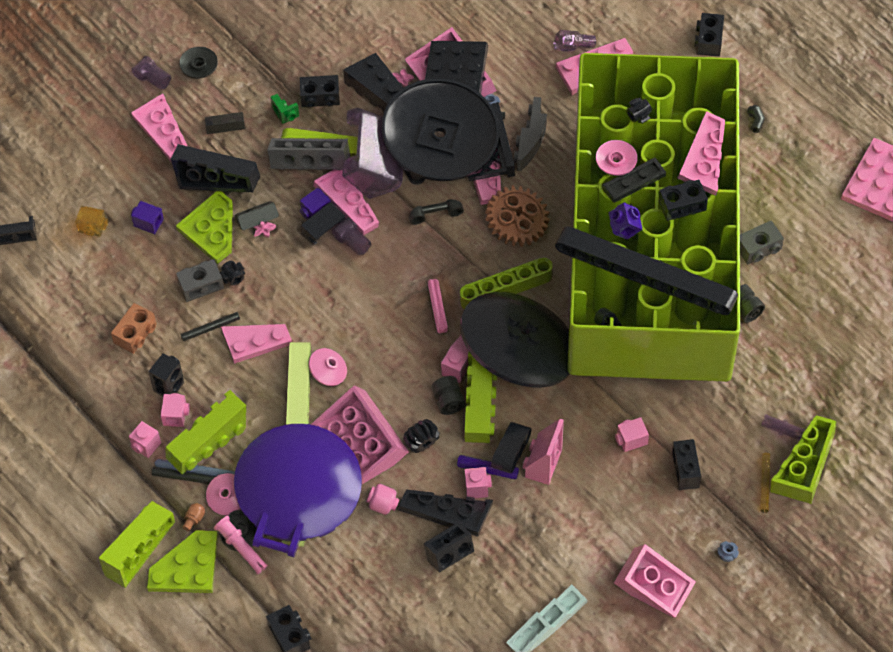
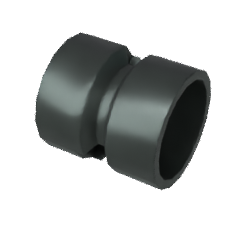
[740,284,766,323]
[431,376,466,415]

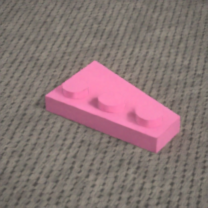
[221,324,292,364]

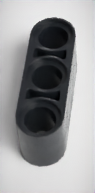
[491,422,532,474]

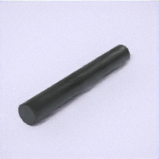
[181,312,240,342]
[152,467,215,484]

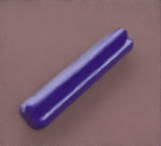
[457,455,519,479]

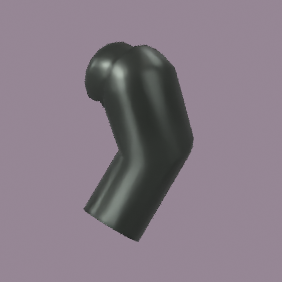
[747,105,765,133]

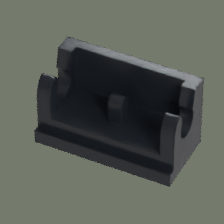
[301,202,345,245]
[0,216,37,245]

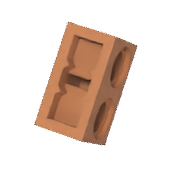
[111,303,157,354]

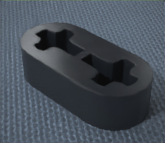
[594,307,622,326]

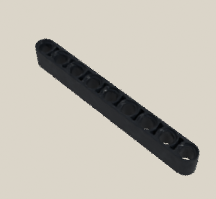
[555,227,738,316]

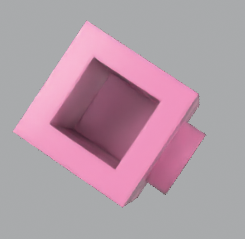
[161,393,190,427]
[615,418,649,452]
[129,421,161,458]
[465,467,492,498]

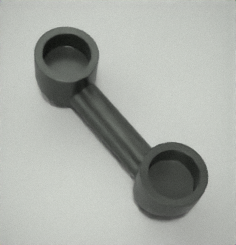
[409,199,464,225]

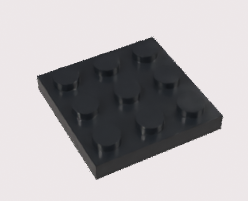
[425,41,489,94]

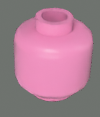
[366,484,399,515]

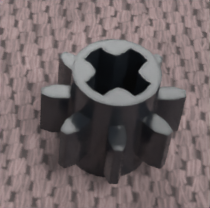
[626,98,652,124]
[220,261,245,285]

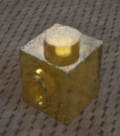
[75,205,108,237]

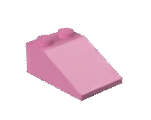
[523,419,564,485]
[614,544,696,618]

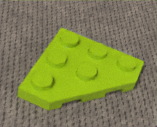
[176,191,233,264]
[147,530,218,593]

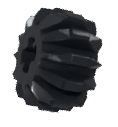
[403,419,440,453]

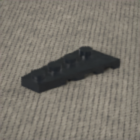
[398,489,493,537]

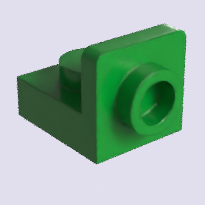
[270,94,299,124]

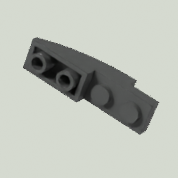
[514,97,547,171]

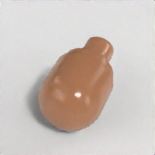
[182,503,205,531]

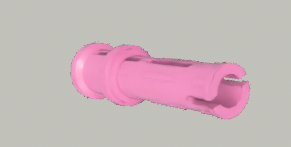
[214,516,268,575]

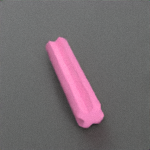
[428,279,448,334]

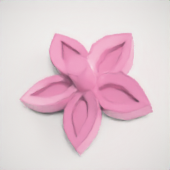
[392,69,414,87]
[253,221,276,237]

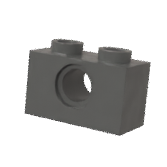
[740,220,784,265]
[176,259,224,302]

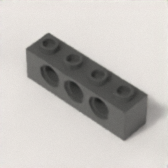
[267,138,351,170]

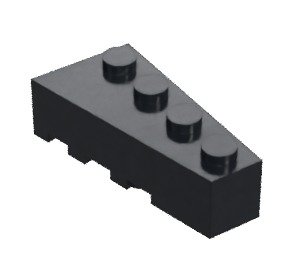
[343,53,403,113]
[171,144,260,193]

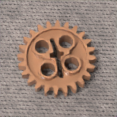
[485,185,550,247]

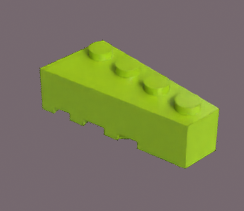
[465,351,497,443]
[165,390,246,474]
[770,415,836,504]
[99,501,175,588]

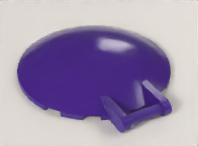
[234,424,362,558]

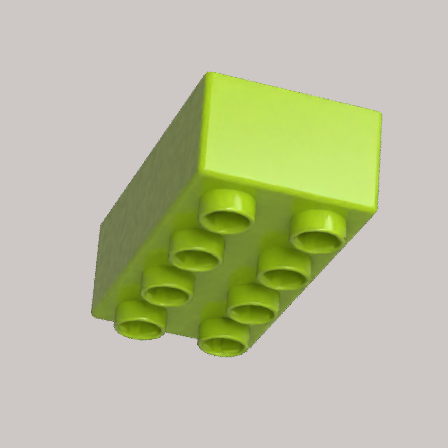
[567,53,740,382]

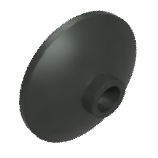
[180,47,218,79]

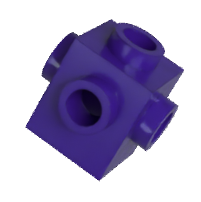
[609,203,643,239]

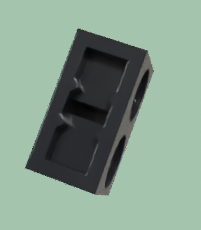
[694,13,724,57]
[300,75,340,108]
[658,179,708,221]
[148,353,185,397]
[672,439,702,490]
[424,522,474,573]
[266,605,312,652]

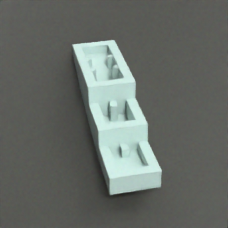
[506,584,588,652]

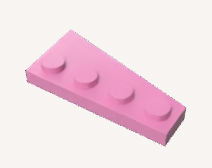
[678,111,725,195]

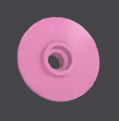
[596,140,637,176]
[308,348,347,386]
[206,473,241,516]

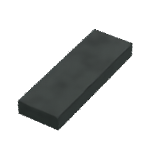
[602,158,666,203]

